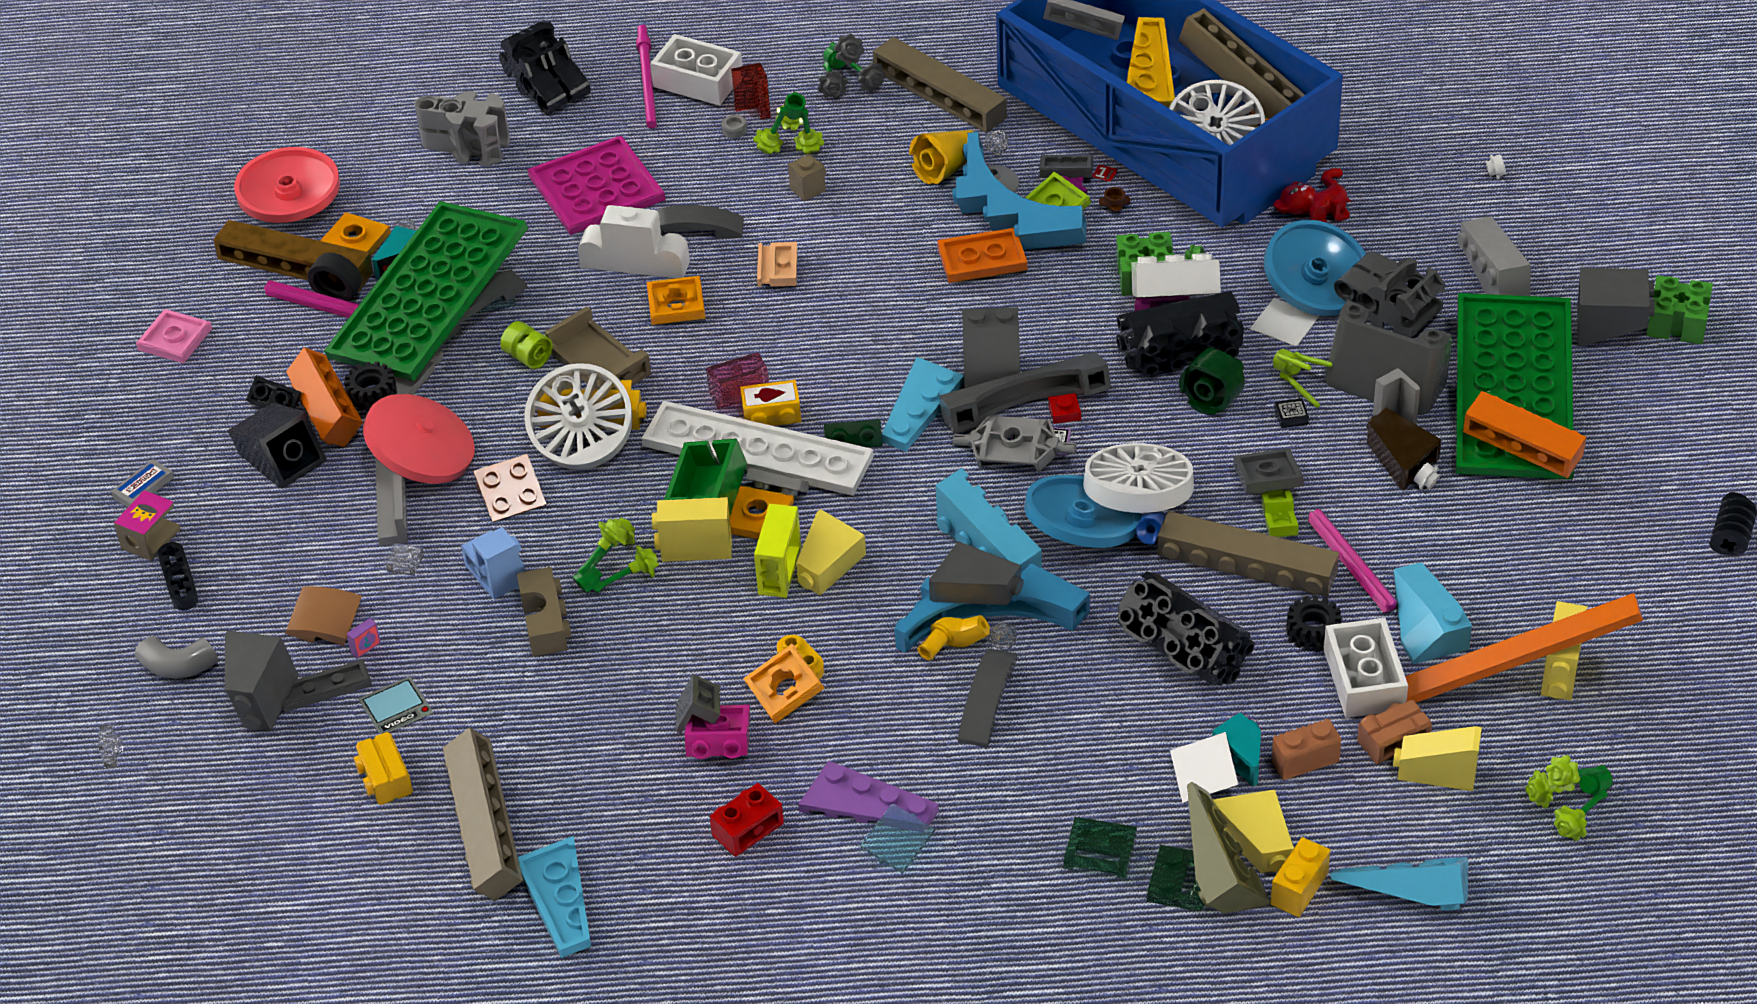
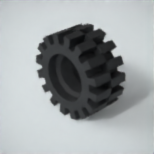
[344,361,397,412]
[1286,595,1342,652]

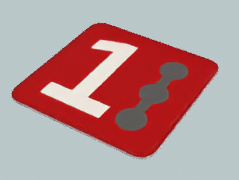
[1092,165,1118,182]

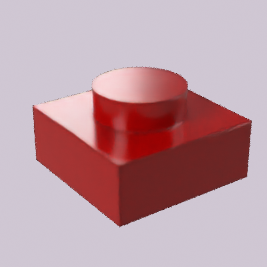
[1048,393,1081,424]

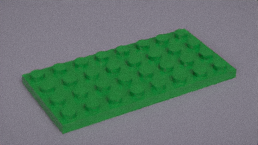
[324,201,529,381]
[1456,293,1574,480]

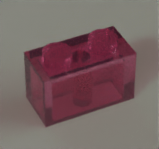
[706,352,769,409]

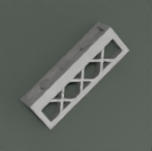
[375,457,408,546]

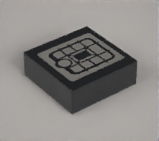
[1274,398,1309,428]

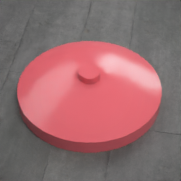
[234,147,340,223]
[363,394,475,484]

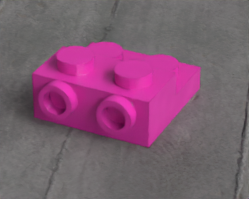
[685,705,751,759]

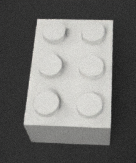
[650,34,743,105]
[1131,253,1221,297]
[1324,618,1408,718]

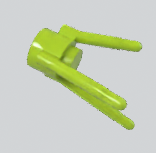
[1273,348,1333,408]

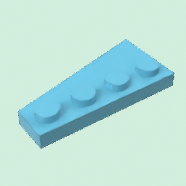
[882,357,964,452]
[518,836,591,958]

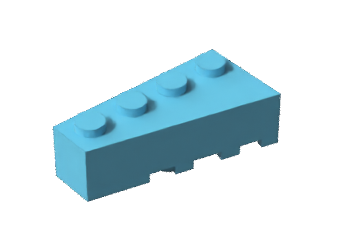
[936,468,1042,572]

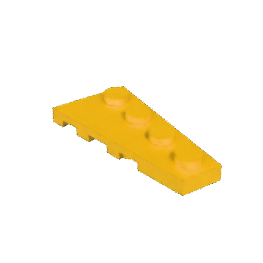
[1126,17,1175,108]

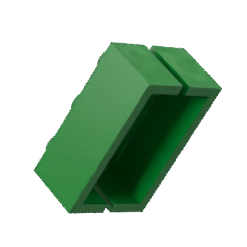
[664,438,748,515]

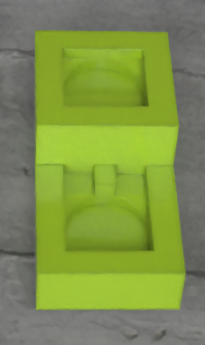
[1260,490,1299,537]

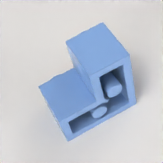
[461,527,525,599]

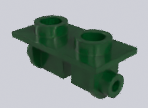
[824,419,883,448]

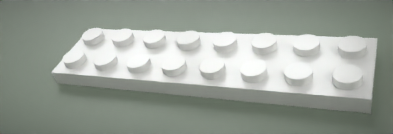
[642,401,873,496]

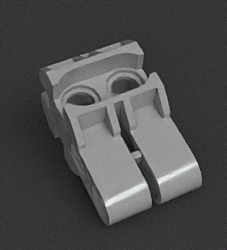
[414,91,511,167]

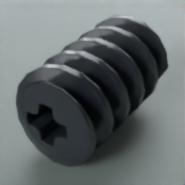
[1709,492,1757,555]

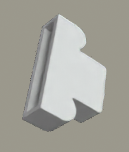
[578,205,690,278]

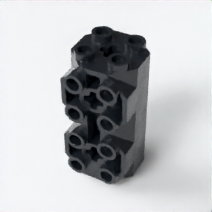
[1116,291,1244,377]
[1118,571,1255,686]

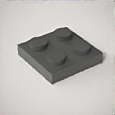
[1233,448,1304,494]

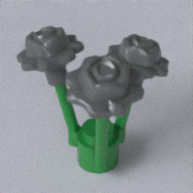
[818,33,885,98]

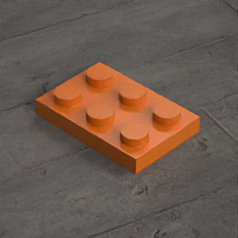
[937,228,1028,283]

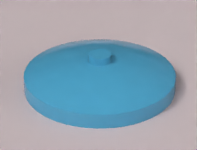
[1264,220,1366,316]
[1024,475,1141,548]

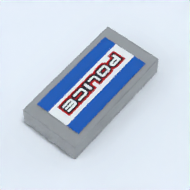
[111,459,174,508]

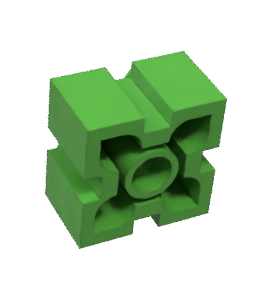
[1116,232,1174,296]
[1646,275,1713,345]

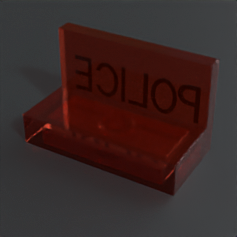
[731,62,771,120]

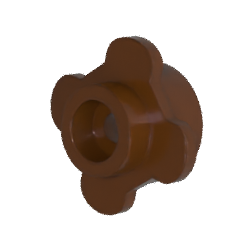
[1099,187,1130,212]

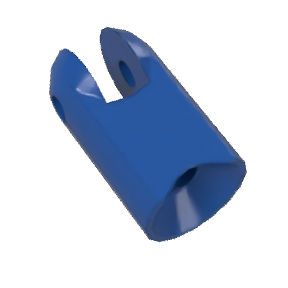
[1136,511,1166,545]

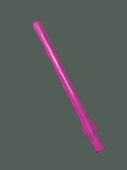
[636,25,657,129]

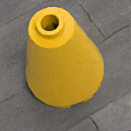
[909,130,974,184]

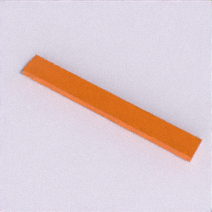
[1405,593,1643,703]

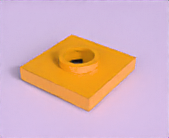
[320,212,391,256]
[646,276,706,325]
[730,486,794,539]
[743,644,825,724]

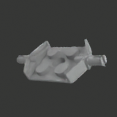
[953,416,1077,472]

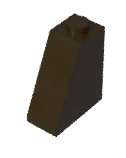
[1367,408,1441,490]

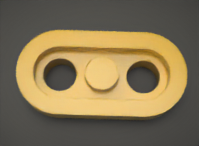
[777,635,824,680]

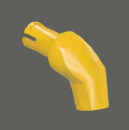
[917,615,990,661]

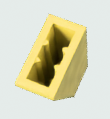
[796,509,866,595]
[1393,726,1482,791]
[1213,790,1294,873]

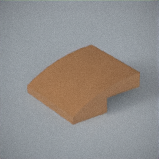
[285,586,362,646]

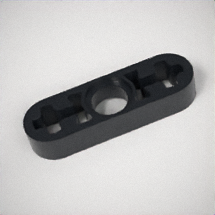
[158,542,199,610]

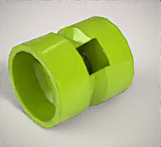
[500,321,553,369]

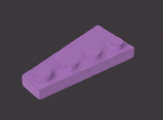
[798,761,939,833]

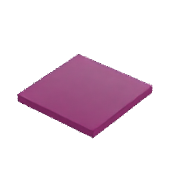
[527,135,666,235]

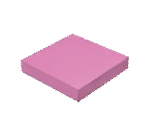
[136,309,212,363]

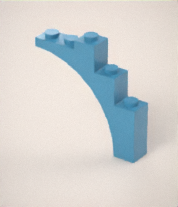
[952,132,1087,250]
[894,563,1090,653]

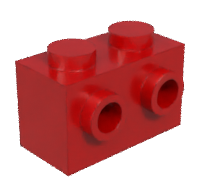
[709,783,784,857]

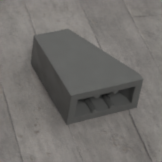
[929,541,1024,605]

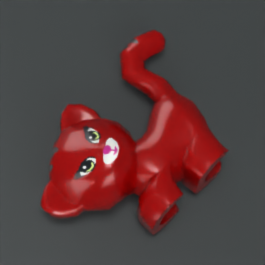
[1273,168,1351,223]

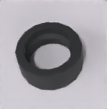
[307,253,362,301]

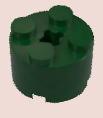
[1179,348,1245,415]

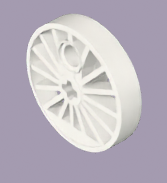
[1169,80,1265,146]
[524,363,632,470]
[1083,443,1194,513]

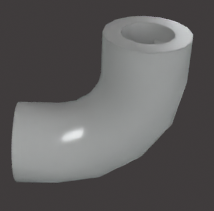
[135,636,218,679]

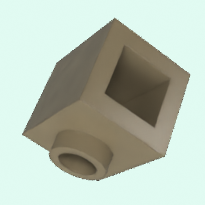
[788,154,826,201]

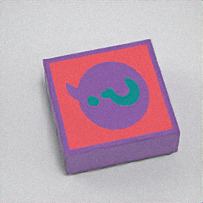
[347,618,381,659]

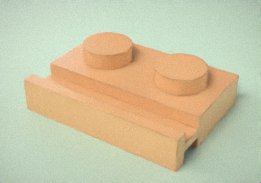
[757,242,798,287]

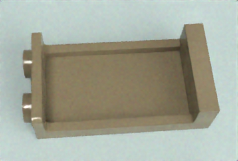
[545,307,651,390]

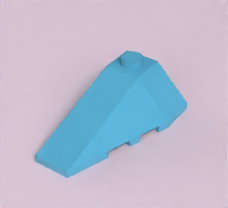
[1394,562,1472,665]
[1331,857,1468,910]

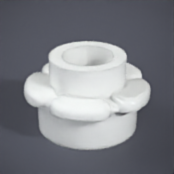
[1486,154,1506,180]
[1413,463,1440,489]

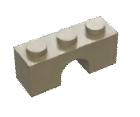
[516,567,572,657]

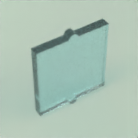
[860,803,935,874]

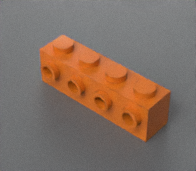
[286,347,363,447]
[1463,391,1587,478]

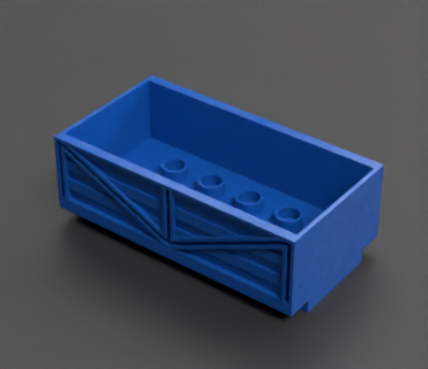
[996,0,1343,228]

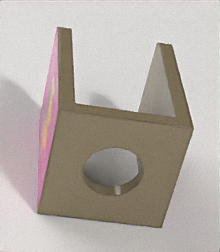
[114,491,180,561]

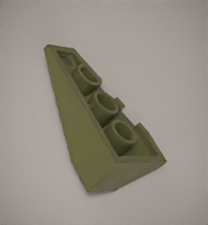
[1187,782,1271,914]

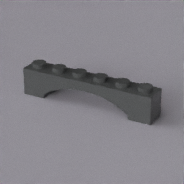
[939,352,1111,434]

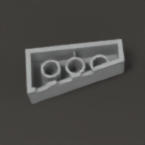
[1457,216,1531,296]

